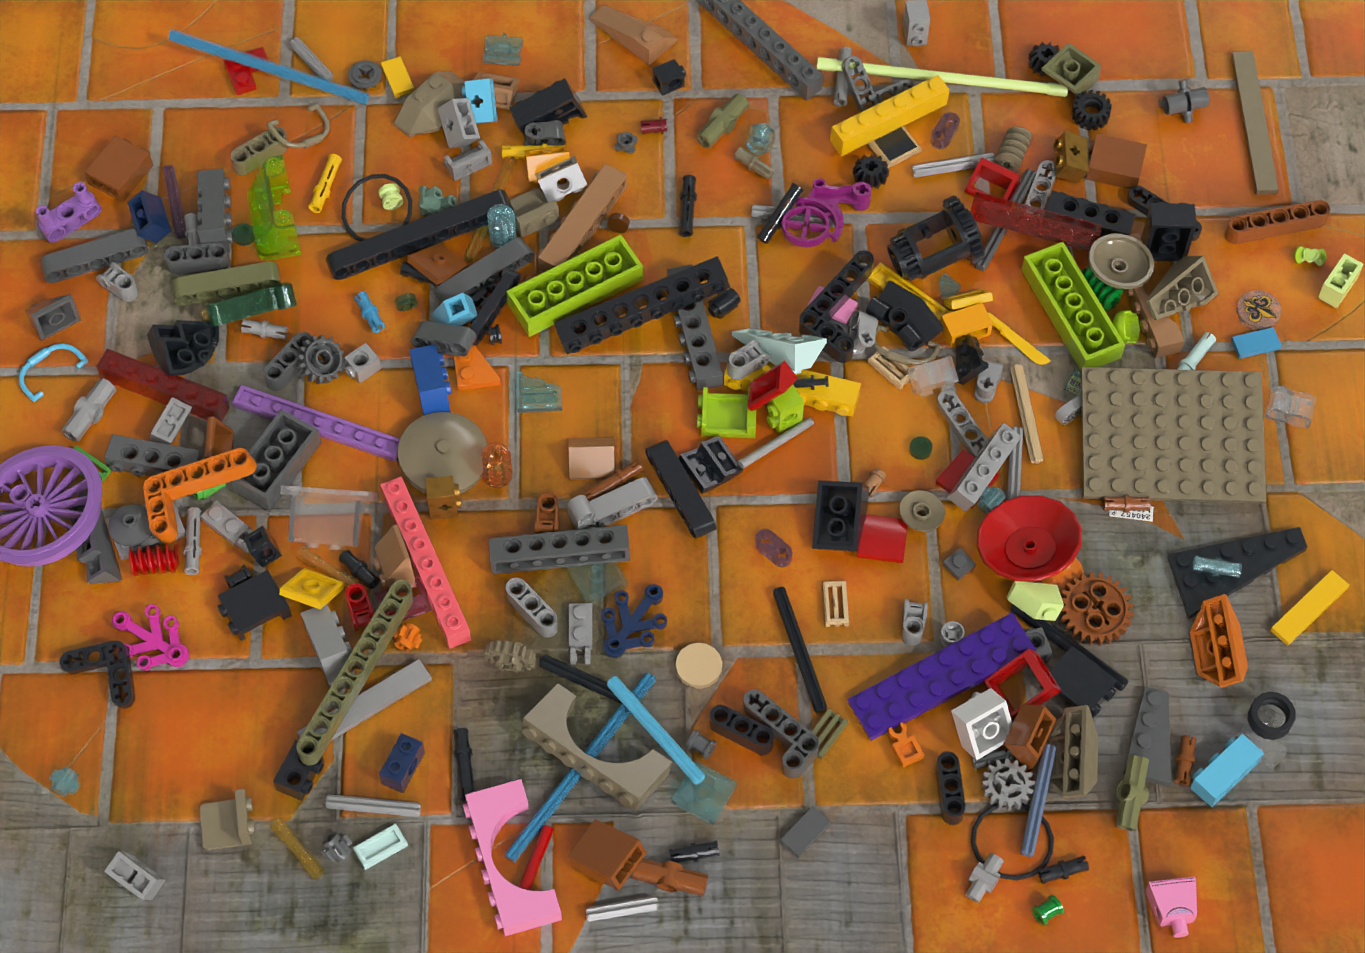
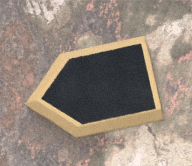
[867,126,922,168]

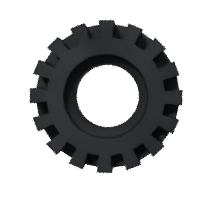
[1072,90,1112,131]

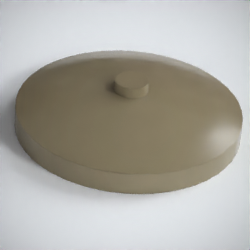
[398,412,489,494]

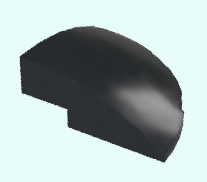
[147,320,219,376]

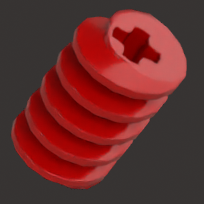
[129,543,179,576]

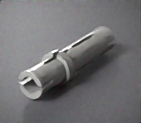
[834,47,852,107]
[183,507,202,575]

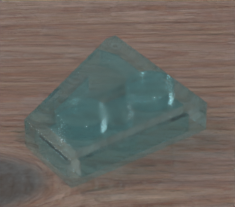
[516,371,562,413]

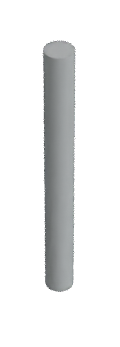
[738,417,814,469]

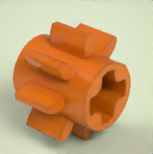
[393,623,422,652]

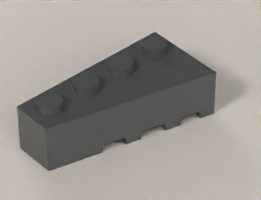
[197,169,233,252]

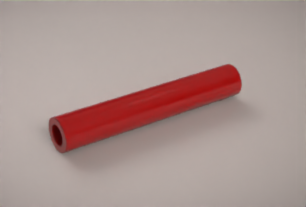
[518,825,554,891]

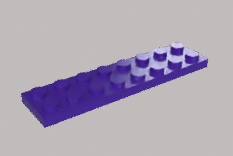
[847,613,1036,741]

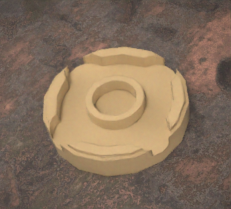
[675,643,722,689]

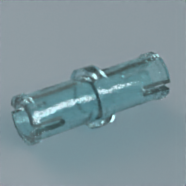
[1192,556,1242,578]

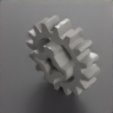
[981,758,1035,811]

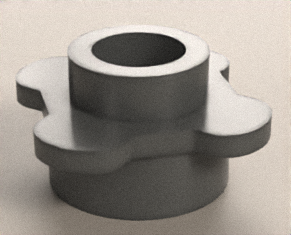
[615,132,638,154]

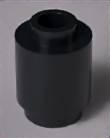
[707,288,741,319]

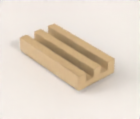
[868,346,916,390]
[823,581,849,627]

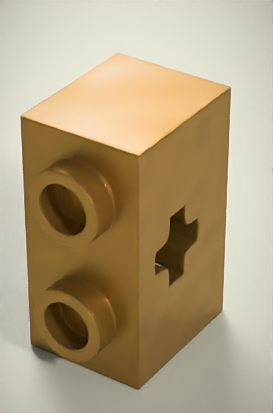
[1053,131,1089,183]
[425,475,462,520]

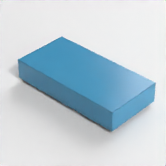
[1231,327,1281,359]

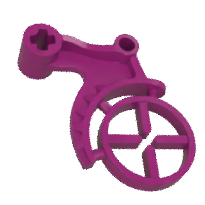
[782,178,872,247]

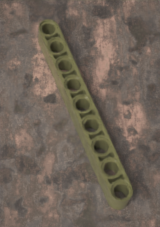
[296,580,414,765]

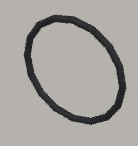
[341,174,412,241]
[971,803,1054,880]

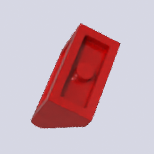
[964,157,1020,210]
[748,361,798,411]

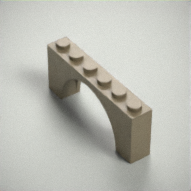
[521,684,672,812]

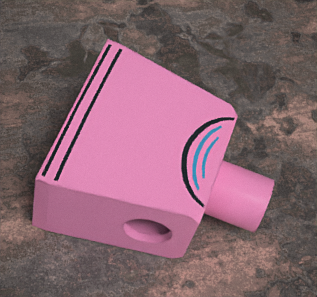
[1145,877,1197,937]

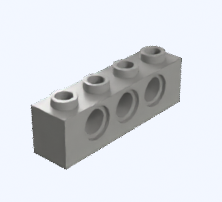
[947,423,1022,511]

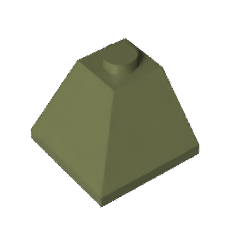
[1042,42,1101,93]

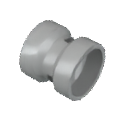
[939,621,965,649]

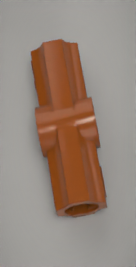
[632,858,709,896]

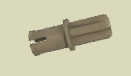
[734,147,774,179]

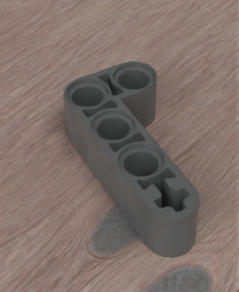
[743,689,819,779]

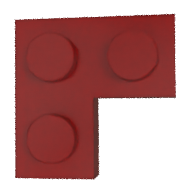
[223,47,269,96]

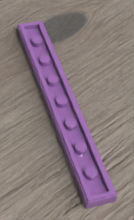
[232,385,400,463]

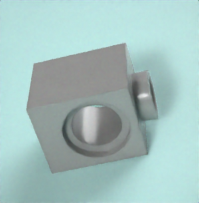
[344,343,381,383]

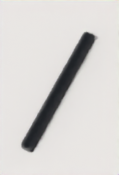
[773,586,827,713]
[1010,604,1128,691]

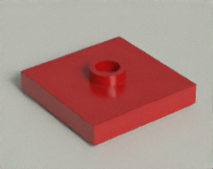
[936,449,1000,509]

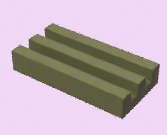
[803,708,849,760]

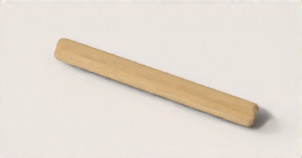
[1010,364,1044,464]

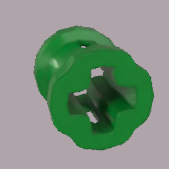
[1031,894,1064,926]

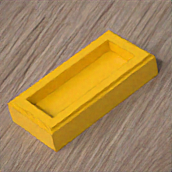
[381,56,415,98]
[943,289,993,310]

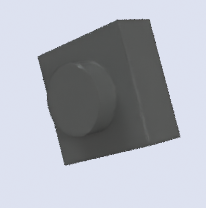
[943,548,976,581]

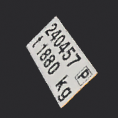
[1109,506,1154,522]

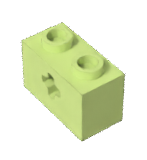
[1318,254,1364,308]

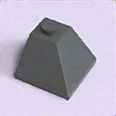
[25,294,81,341]

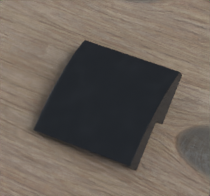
[679,436,743,494]

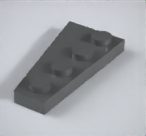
[1123,686,1171,787]

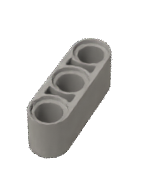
[506,578,558,638]

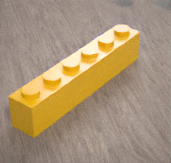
[830,75,950,156]
[724,352,861,417]

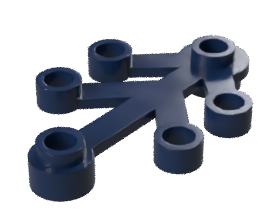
[601,584,667,658]

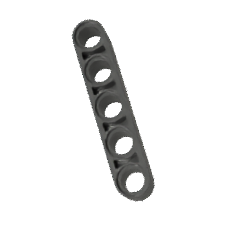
[40,228,149,283]
[434,237,535,302]

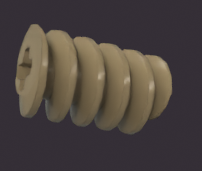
[994,127,1033,173]

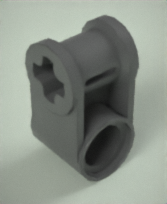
[524,120,566,146]

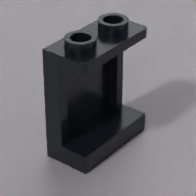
[217,570,292,641]
[1040,646,1117,718]

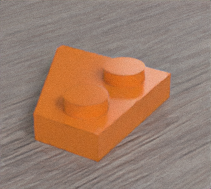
[454,345,501,391]

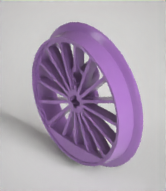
[0,446,102,567]

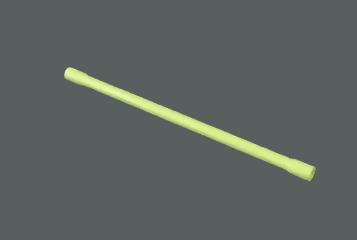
[816,57,1068,97]

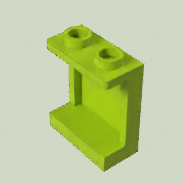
[697,387,756,438]

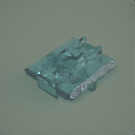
[483,33,523,65]

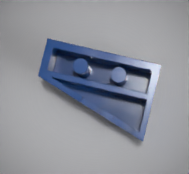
[409,344,452,415]

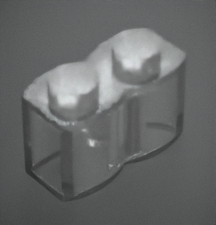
[906,356,959,397]
[1264,386,1317,428]

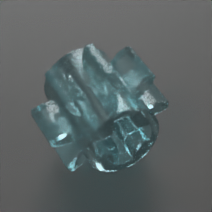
[978,486,1006,513]
[49,767,81,797]

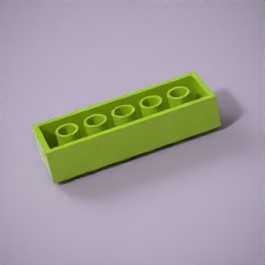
[506,235,643,337]
[1021,242,1125,371]

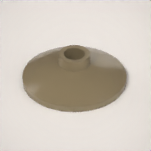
[899,490,945,532]

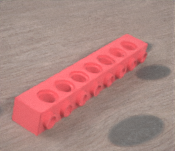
[380,476,471,649]

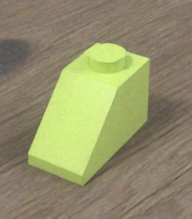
[1006,581,1064,621]

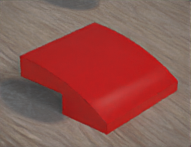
[857,514,908,563]

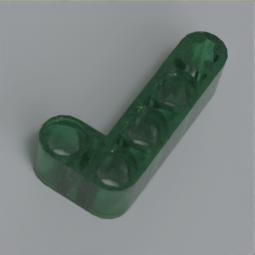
[205,282,298,327]

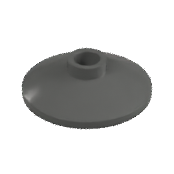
[108,504,152,547]

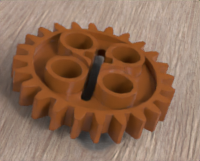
[1060,572,1134,646]

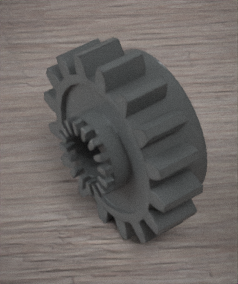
[295,335,345,384]

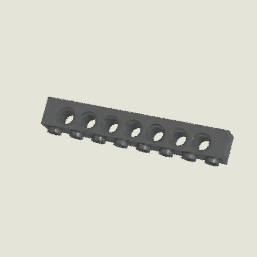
[696,0,823,101]

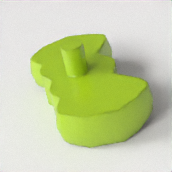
[1293,245,1327,266]

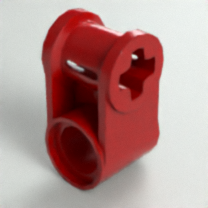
[345,583,375,631]

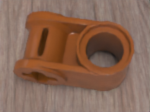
[535,492,559,534]

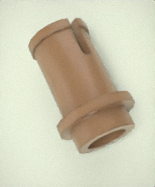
[864,468,886,498]

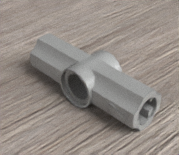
[61,378,117,442]

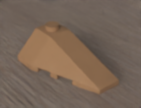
[589,5,678,65]

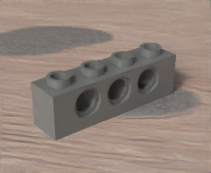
[104,434,203,483]

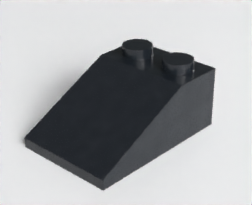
[812,481,869,552]

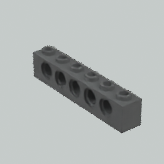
[667,264,723,391]
[489,525,631,574]

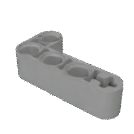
[567,477,658,530]

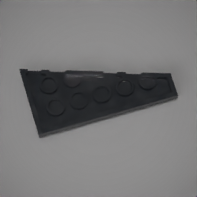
[1167,527,1307,619]

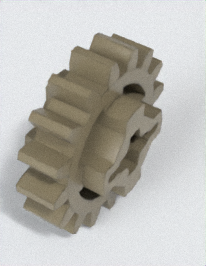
[484,640,536,673]

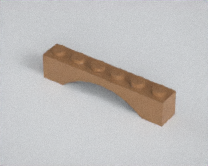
[1125,233,1184,358]

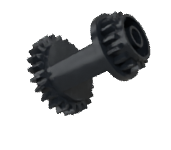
[887,195,985,281]

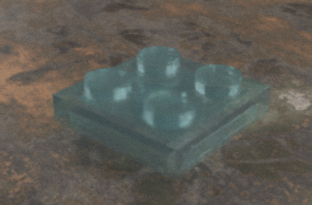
[672,761,737,825]

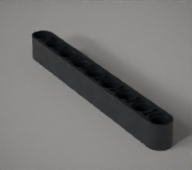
[326,190,514,280]

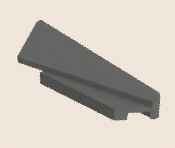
[69,480,122,584]

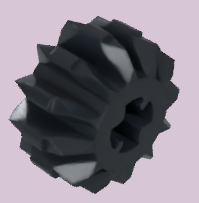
[1028,42,1060,77]
[853,153,889,189]

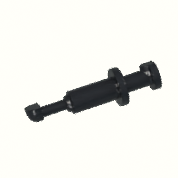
[792,375,829,390]

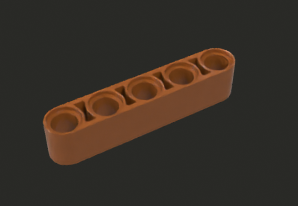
[1225,200,1331,244]

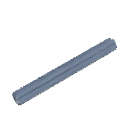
[1021,744,1056,857]

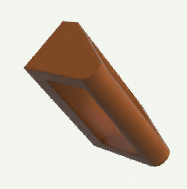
[204,417,234,471]

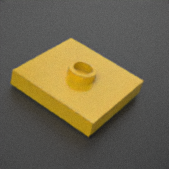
[279,568,344,609]

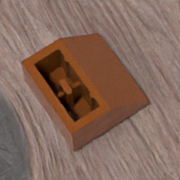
[1004,704,1056,771]

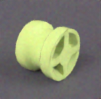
[378,183,404,210]

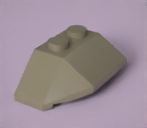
[394,72,465,137]
[1047,705,1099,799]

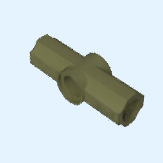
[696,93,749,148]
[1116,755,1149,831]

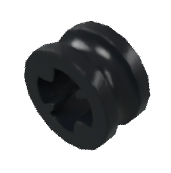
[487,324,502,345]

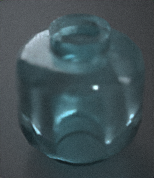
[746,123,775,155]

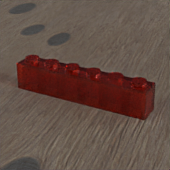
[970,192,1102,251]
[96,349,230,422]

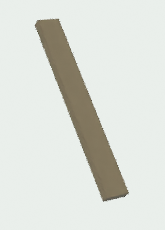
[1231,51,1279,195]

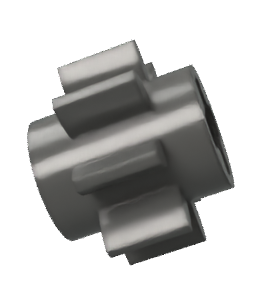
[321,832,352,862]

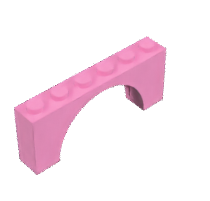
[462,779,562,936]

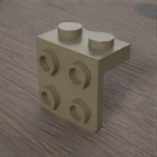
[508,188,559,238]
[200,789,255,851]

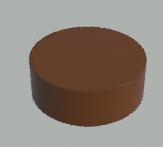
[607,213,630,233]

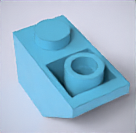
[431,293,478,326]

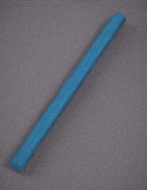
[169,28,370,105]
[505,672,656,863]

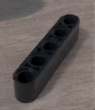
[645,440,716,539]

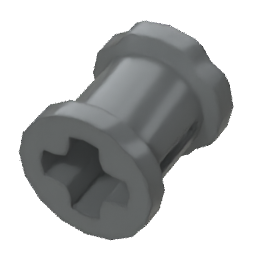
[686,729,717,760]

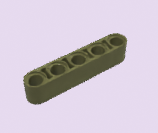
[172,261,281,306]

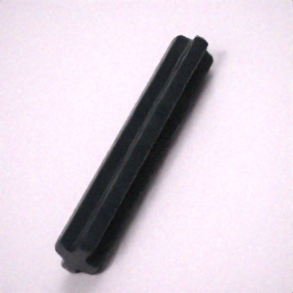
[539,654,622,703]

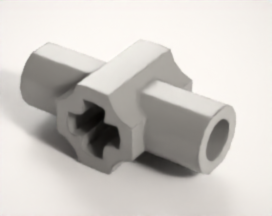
[965,853,1004,903]

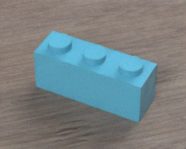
[1190,734,1264,808]

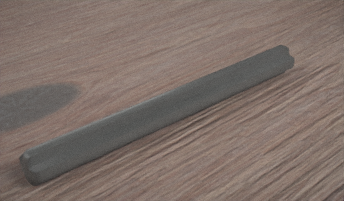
[975,169,1036,271]

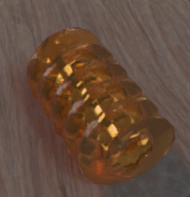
[482,442,513,488]

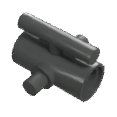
[1159,79,1210,123]

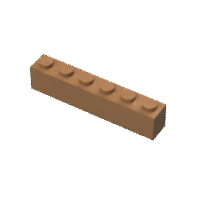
[537,164,627,271]

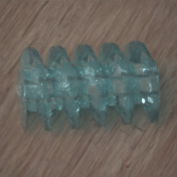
[487,204,517,249]

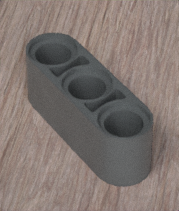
[164,242,231,274]
[411,321,477,356]
[264,332,312,391]

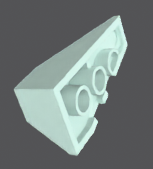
[732,329,827,374]

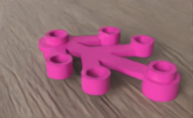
[112,604,189,671]

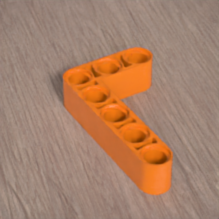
[143,448,257,544]

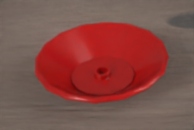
[976,495,1082,581]

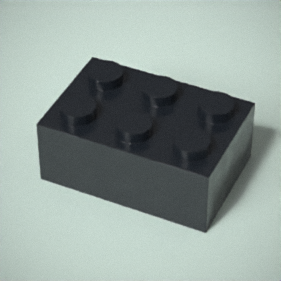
[1141,202,1196,262]

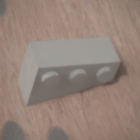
[301,604,355,689]

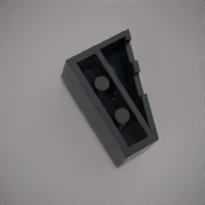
[510,78,588,137]

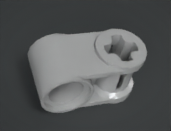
[96,262,139,302]
[848,310,878,355]
[727,340,771,380]
[974,359,1003,403]
[901,599,928,646]

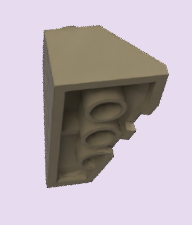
[1146,256,1219,320]

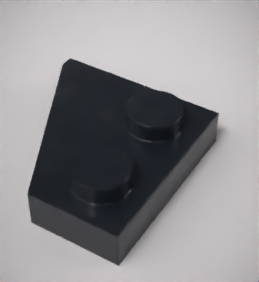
[955,335,989,385]

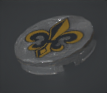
[1236,290,1281,331]

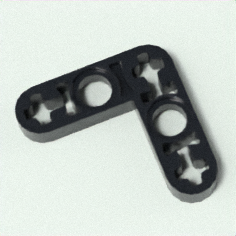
[60,641,135,709]

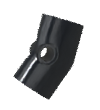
[866,280,944,352]

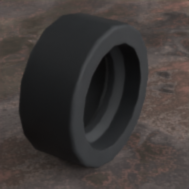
[1248,692,1296,740]

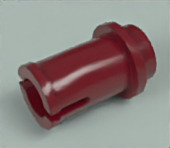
[641,117,667,134]

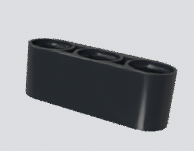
[710,705,774,755]
[936,751,966,825]

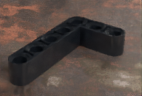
[799,250,874,363]

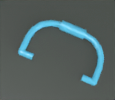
[18,343,88,402]

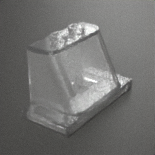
[280,485,379,550]

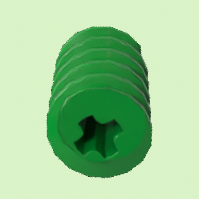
[1081,266,1123,311]

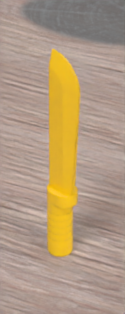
[988,312,1050,365]

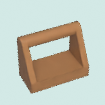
[474,72,520,110]

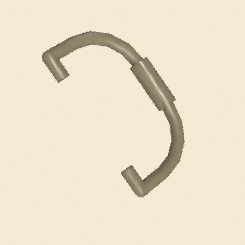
[267,103,330,149]
[872,324,941,365]

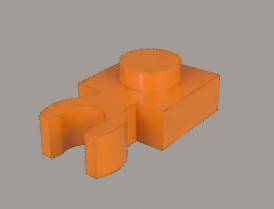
[888,722,924,768]

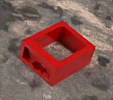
[984,648,1061,722]

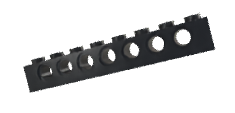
[554,256,730,355]

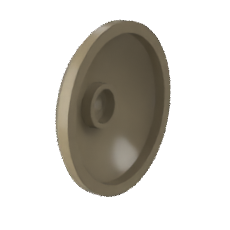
[1088,234,1154,289]

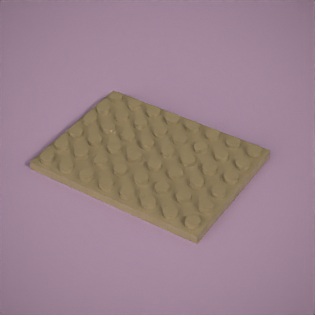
[1081,367,1266,504]

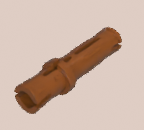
[579,460,644,501]

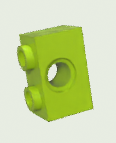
[767,385,804,435]

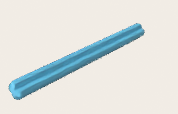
[607,676,705,785]

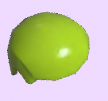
[1112,310,1140,344]

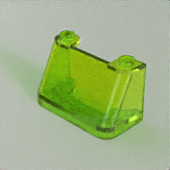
[247,155,301,260]

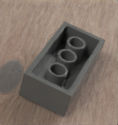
[230,409,321,511]

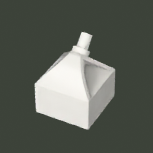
[951,688,1012,760]

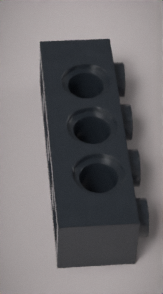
[1043,191,1136,239]

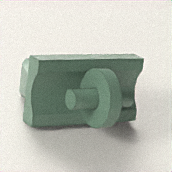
[418,185,457,216]

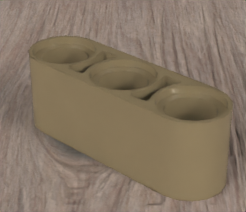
[231,127,288,175]

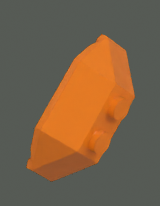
[1190,594,1248,688]

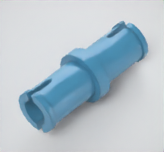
[354,292,385,333]

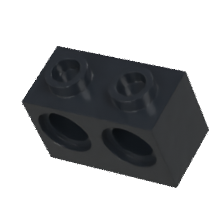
[273,740,325,801]

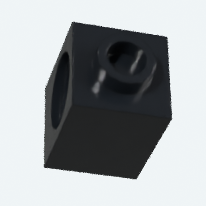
[652,59,686,96]
[243,526,282,568]

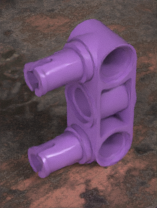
[36,182,102,243]

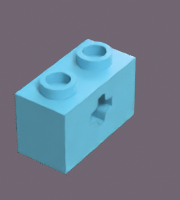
[462,78,498,124]

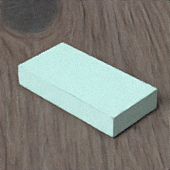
[353,824,408,870]

